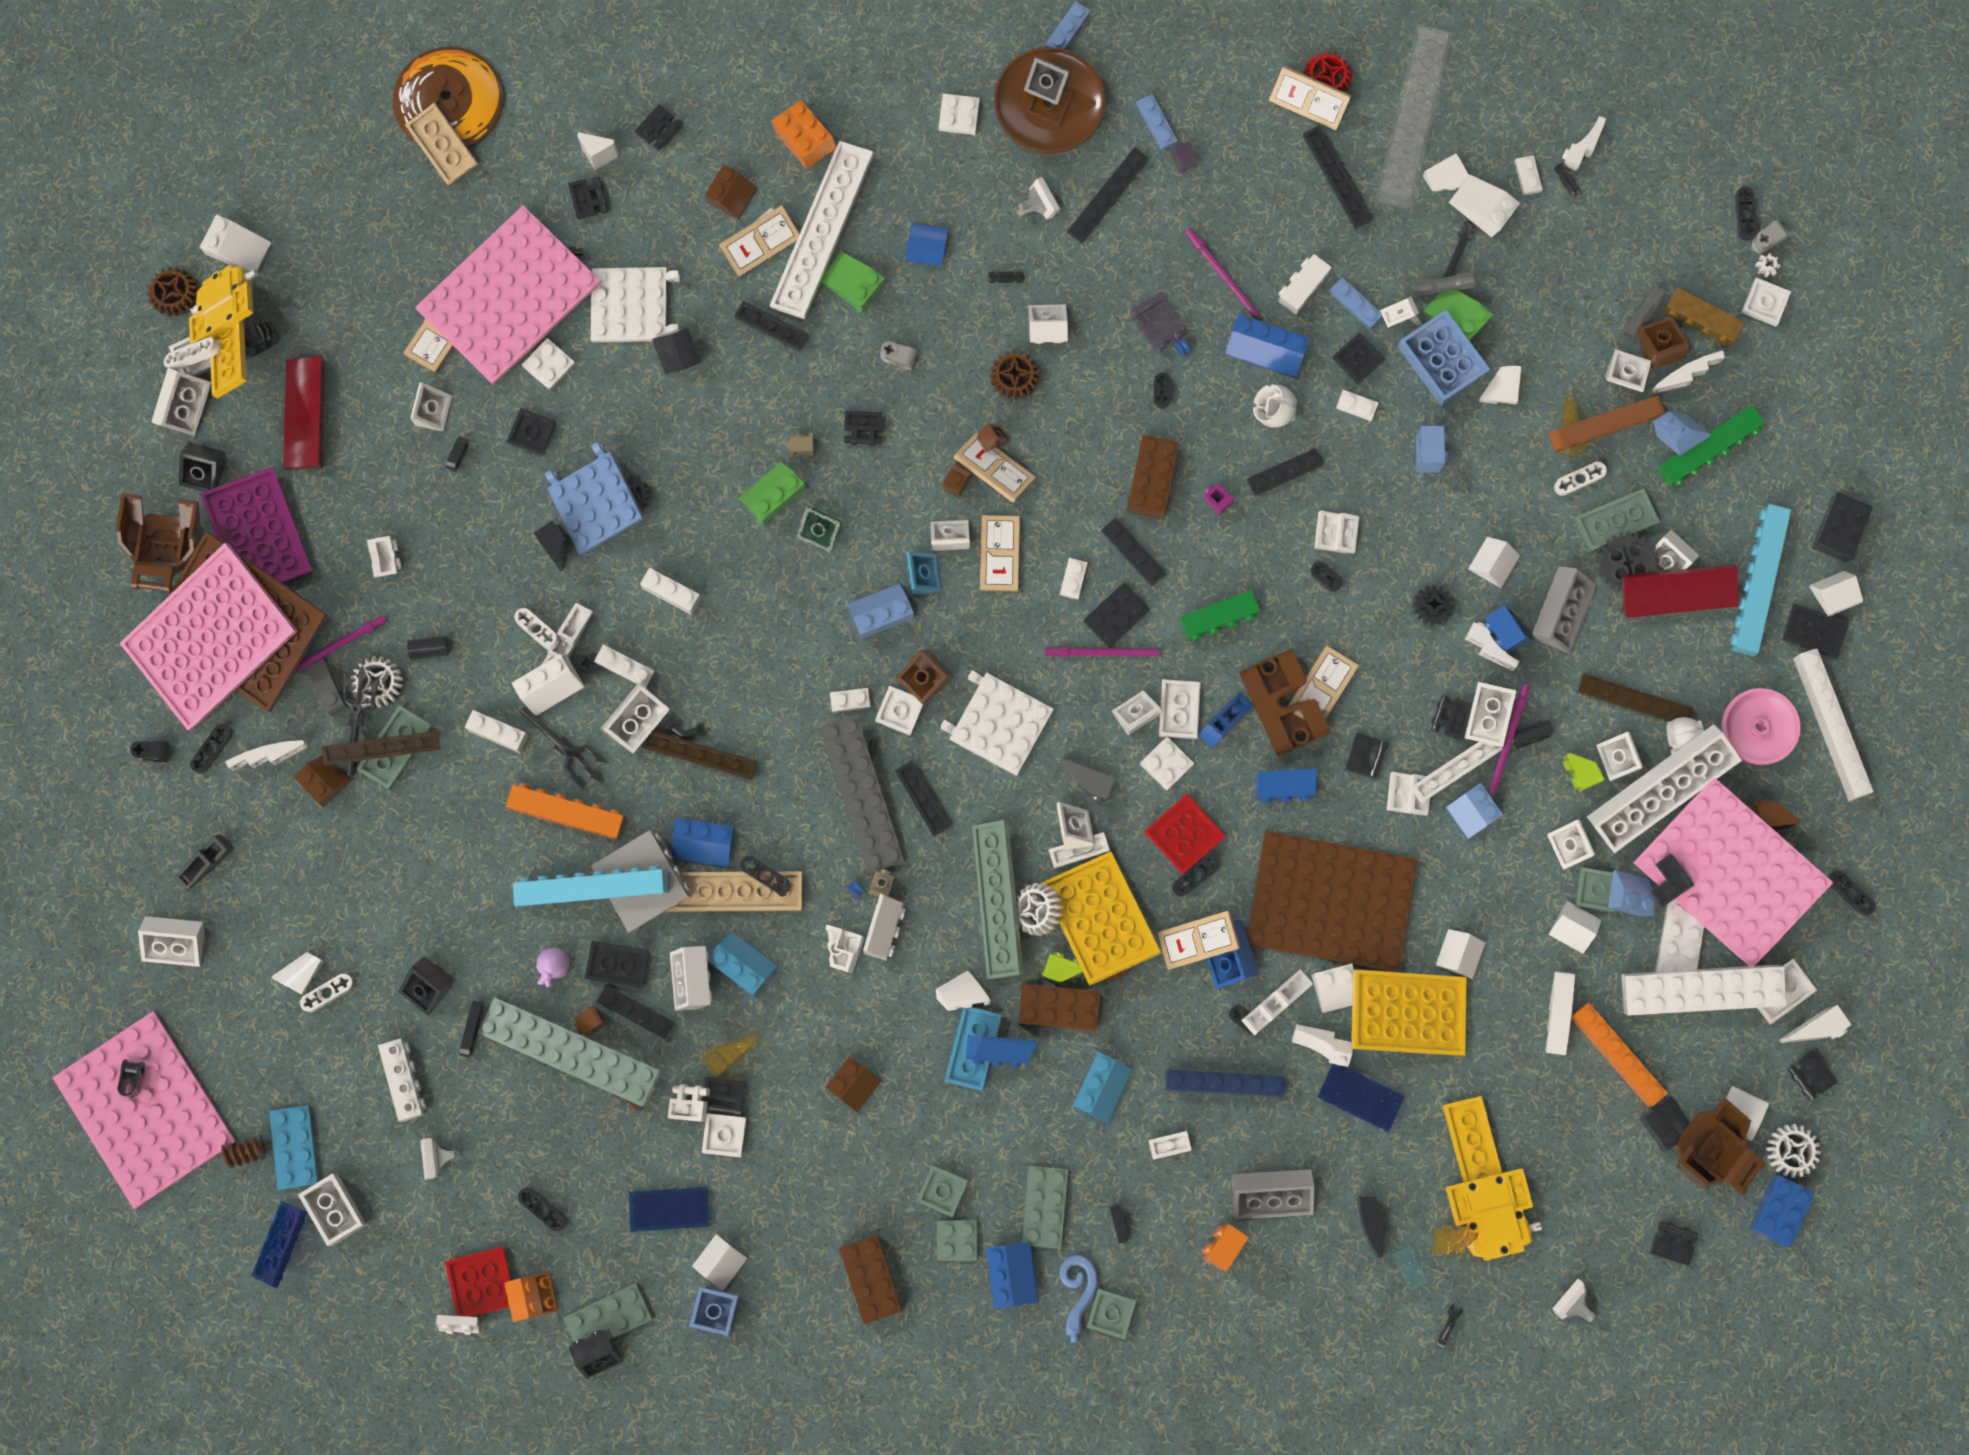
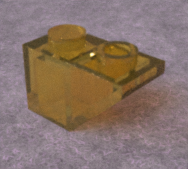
[1432,1226,1478,1255]

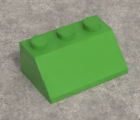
[738,462,806,526]

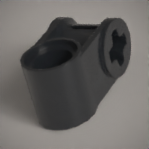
[130,741,170,763]
[117,1059,146,1098]

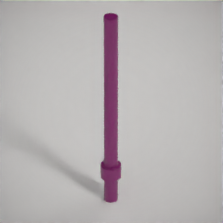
[1185,228,1260,318]
[294,615,387,673]
[1045,646,1160,657]
[1488,684,1530,796]

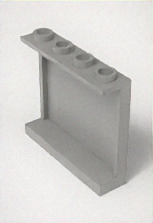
[591,830,692,933]

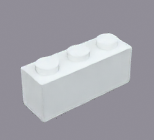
[1278,254,1332,315]
[640,568,701,615]
[465,710,529,754]

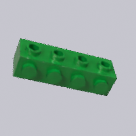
[1179,590,1260,642]

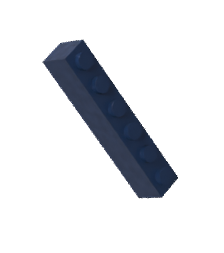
[1165,1069,1285,1097]

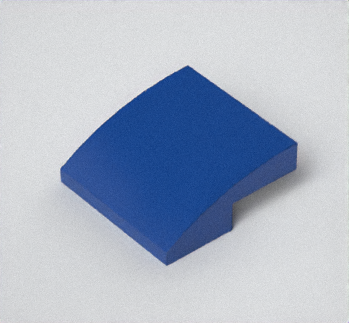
[905,223,948,266]

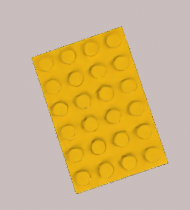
[1042,852,1161,986]
[1351,970,1466,1056]

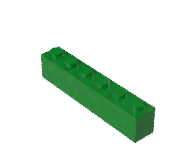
[1656,405,1765,488]

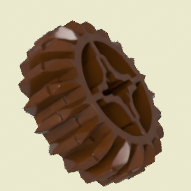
[146,266,198,317]
[989,350,1040,401]

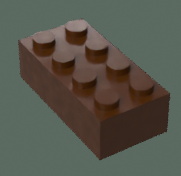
[1126,435,1180,519]
[1018,984,1100,1032]
[839,1235,902,1324]

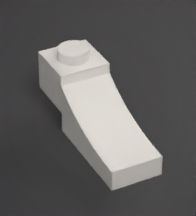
[1562,116,1606,171]
[1465,622,1519,671]
[1292,1024,1353,1067]

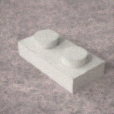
[1514,155,1542,196]
[1336,390,1378,421]
[1060,558,1087,600]
[830,688,870,713]
[1148,1131,1191,1160]

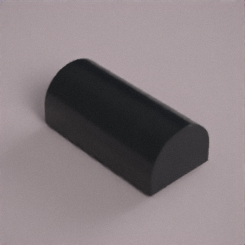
[407,636,449,660]
[1513,720,1554,750]

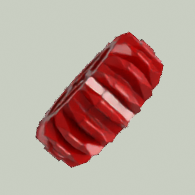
[1303,51,1353,93]

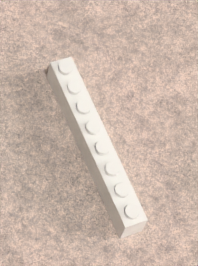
[1793,649,1873,801]

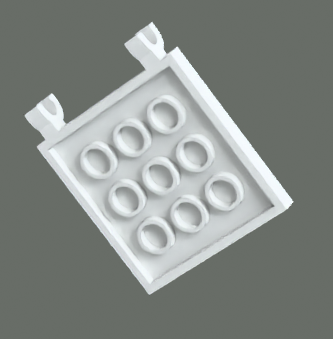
[591,267,680,342]
[941,670,1053,776]

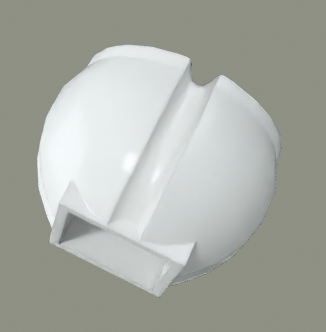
[1253,384,1297,428]
[1667,717,1704,754]

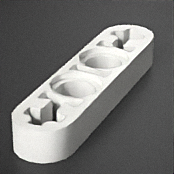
[164,337,220,371]

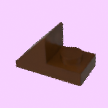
[977,423,1010,452]

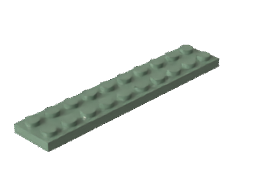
[478,997,662,1108]

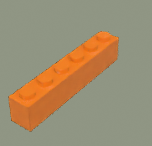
[505,783,625,841]
[1571,1002,1668,1107]

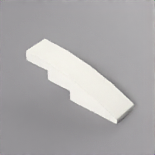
[1652,351,1725,394]
[542,603,593,665]
[225,740,309,771]
[1241,969,1313,1035]
[1545,972,1575,1055]

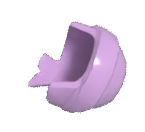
[536,947,570,987]

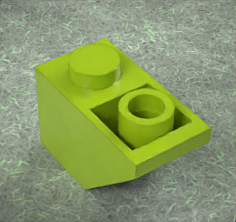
[1563,753,1604,792]
[1042,952,1083,984]

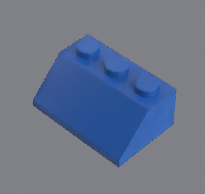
[1255,769,1317,803]
[672,818,735,867]
[1207,919,1259,989]
[966,1035,1037,1067]
[986,1242,1039,1309]

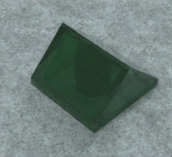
[796,505,843,553]

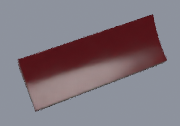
[283,355,325,470]
[1622,564,1740,618]

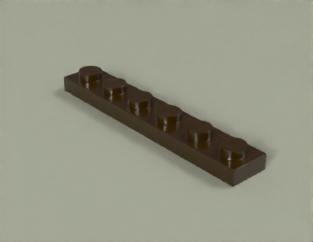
[1577,674,1694,722]
[322,731,441,765]
[642,731,758,780]

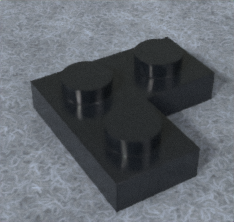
[1650,853,1695,907]

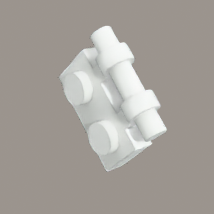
[668,1084,710,1122]
[436,1315,480,1335]

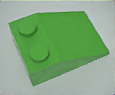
[821,252,885,313]
[1423,289,1493,342]

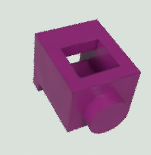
[1203,483,1234,516]

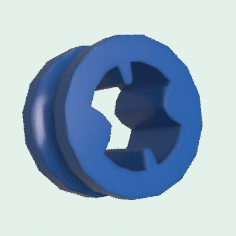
[1174,338,1191,357]
[846,880,865,899]

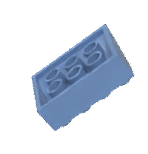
[1398,310,1490,406]

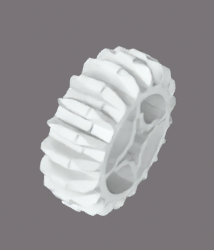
[350,656,403,708]
[1016,883,1064,936]
[1766,1124,1821,1178]

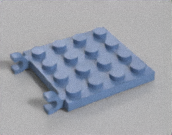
[544,442,645,555]

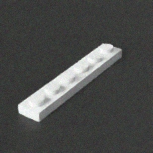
[1410,731,1515,803]

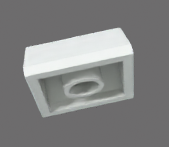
[577,132,619,170]
[1605,349,1651,392]
[411,382,452,431]
[930,520,970,551]
[1468,537,1520,588]
[1809,571,1863,616]
[1112,691,1161,736]
[1596,732,1643,781]
[1057,802,1094,850]
[1547,819,1595,870]
[1549,901,1601,954]
[1436,929,1485,979]
[692,1234,748,1290]

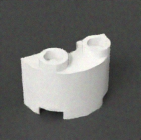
[367,536,402,577]

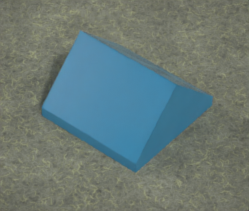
[906,552,942,595]

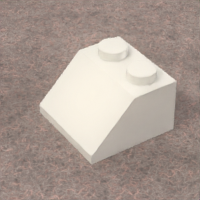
[1028,304,1068,344]
[1652,530,1699,572]
[1312,964,1354,1013]

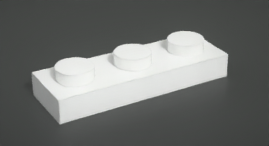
[594,644,654,688]
[1048,832,1110,869]

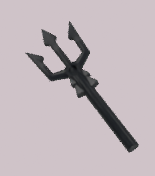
[1443,211,1477,278]
[343,665,380,776]
[520,707,610,791]

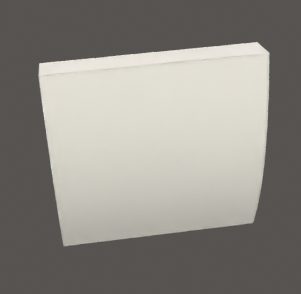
[1314,510,1359,554]
[1386,772,1430,815]
[1726,1086,1769,1141]

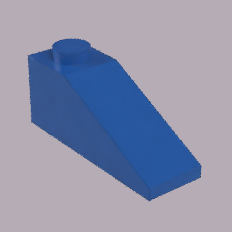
[1199,693,1254,748]

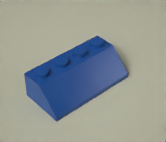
[1225,314,1310,378]

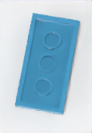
[944,1007,1002,1091]
[269,1105,318,1190]

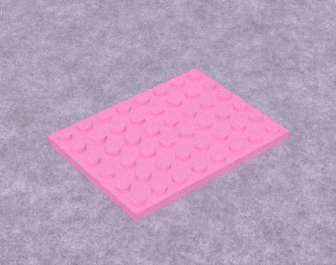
[415,206,601,386]
[120,543,298,731]
[1633,778,1833,967]
[52,1011,237,1209]

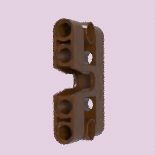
[1239,649,1330,756]

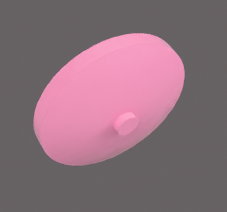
[1721,688,1800,765]

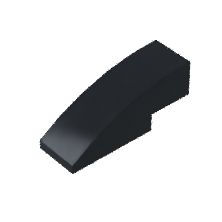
[174,835,234,891]
[1357,1196,1383,1258]

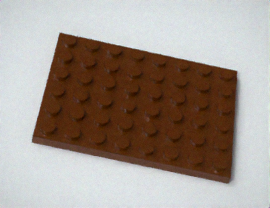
[168,532,328,712]
[1247,831,1418,973]

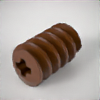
[221,1135,266,1168]

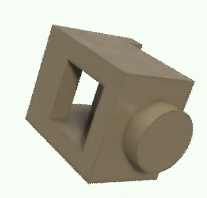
[786,433,814,456]
[869,869,894,898]

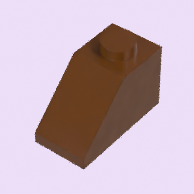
[942,461,973,498]
[574,1005,607,1037]

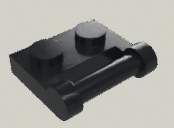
[1345,733,1390,780]
[703,1077,746,1117]

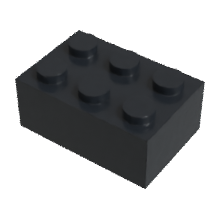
[1812,492,1873,562]

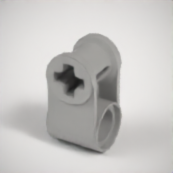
[1751,220,1789,253]
[880,341,918,370]

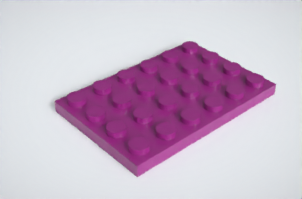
[200,467,313,583]

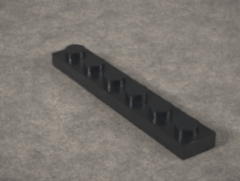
[1302,126,1372,230]
[1067,147,1149,244]

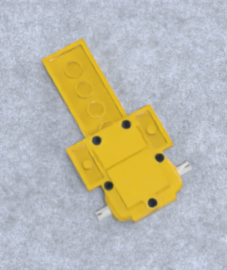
[189,265,259,399]
[1442,1096,1542,1261]

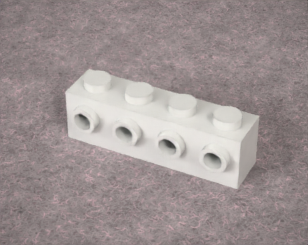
[378,1038,426,1122]

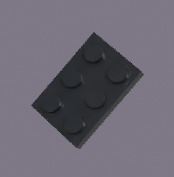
[1083,582,1150,648]
[1782,603,1849,658]
[584,941,650,989]

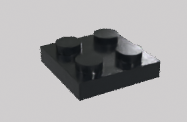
[1332,332,1386,385]
[506,408,556,456]

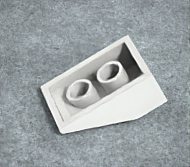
[1449,175,1520,238]
[200,215,272,272]
[1465,682,1518,747]
[1779,1005,1851,1043]

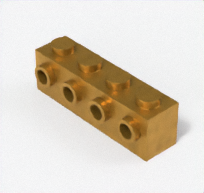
[1663,287,1745,347]

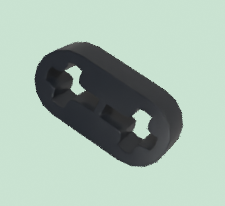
[1153,372,1171,409]
[445,436,469,472]
[1310,561,1343,592]
[579,653,609,673]
[1229,1005,1262,1035]
[1109,1205,1128,1244]

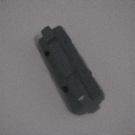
[1554,163,1580,197]
[987,272,1024,283]

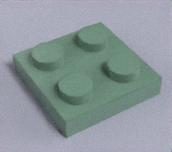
[1575,867,1615,913]
[916,1165,968,1218]
[937,1220,977,1261]
[1087,1289,1136,1340]

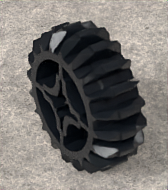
[244,321,280,359]

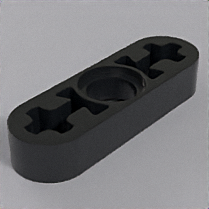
[1735,186,1757,241]
[190,724,232,774]
[1172,855,1220,897]
[740,856,791,895]
[1827,870,1876,916]
[459,1000,484,1058]
[518,1188,567,1231]

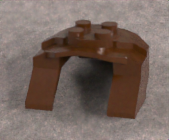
[116,493,203,593]
[1677,1097,1766,1196]

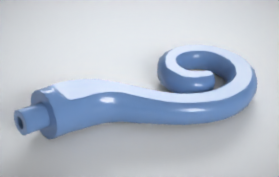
[1059,1254,1098,1343]

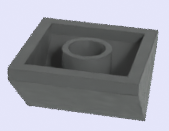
[1024,57,1070,105]

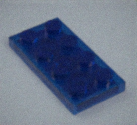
[1317,1063,1405,1132]
[629,1187,710,1232]
[251,1201,307,1288]

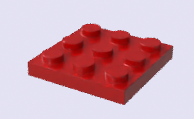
[1144,794,1226,875]
[445,1246,511,1317]

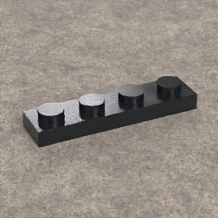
[734,301,809,352]
[1247,448,1323,497]
[1101,518,1166,587]
[895,761,950,837]
[597,985,674,1039]

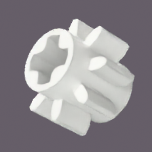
[1755,253,1780,278]

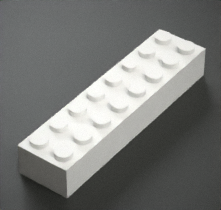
[1587,724,1742,853]
[1621,964,1786,1015]

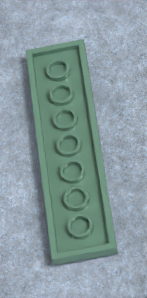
[972,820,1023,980]

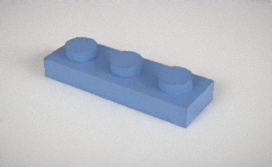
[1045,1,1091,49]
[1136,94,1178,151]
[1329,277,1383,330]

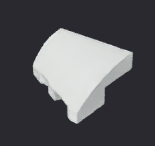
[1423,154,1469,191]
[1479,366,1521,404]
[826,925,865,974]
[272,952,324,995]
[936,971,990,1011]

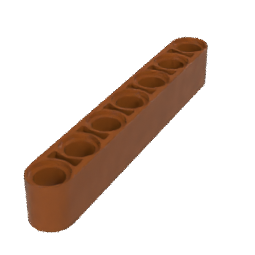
[1548,396,1666,452]

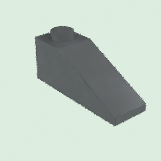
[306,658,348,717]
[1059,758,1115,803]

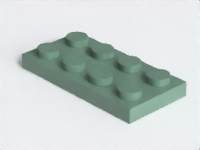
[1574,488,1660,552]
[357,705,432,790]
[1022,1166,1068,1249]
[563,1283,653,1342]

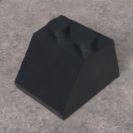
[652,325,701,374]
[179,442,225,492]
[534,520,568,572]
[398,956,454,1016]
[1640,1097,1690,1152]
[568,1330,623,1379]

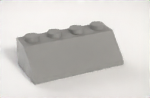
[1532,566,1597,653]
[1232,1169,1314,1220]

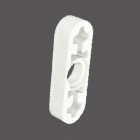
[1554,462,1606,496]
[514,608,559,650]
[300,974,354,1012]

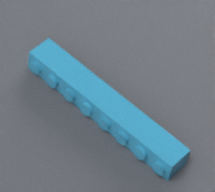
[1730,504,1791,657]
[513,866,669,906]

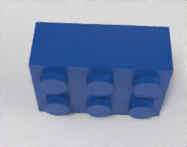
[1485,605,1531,652]
[1748,1175,1815,1247]

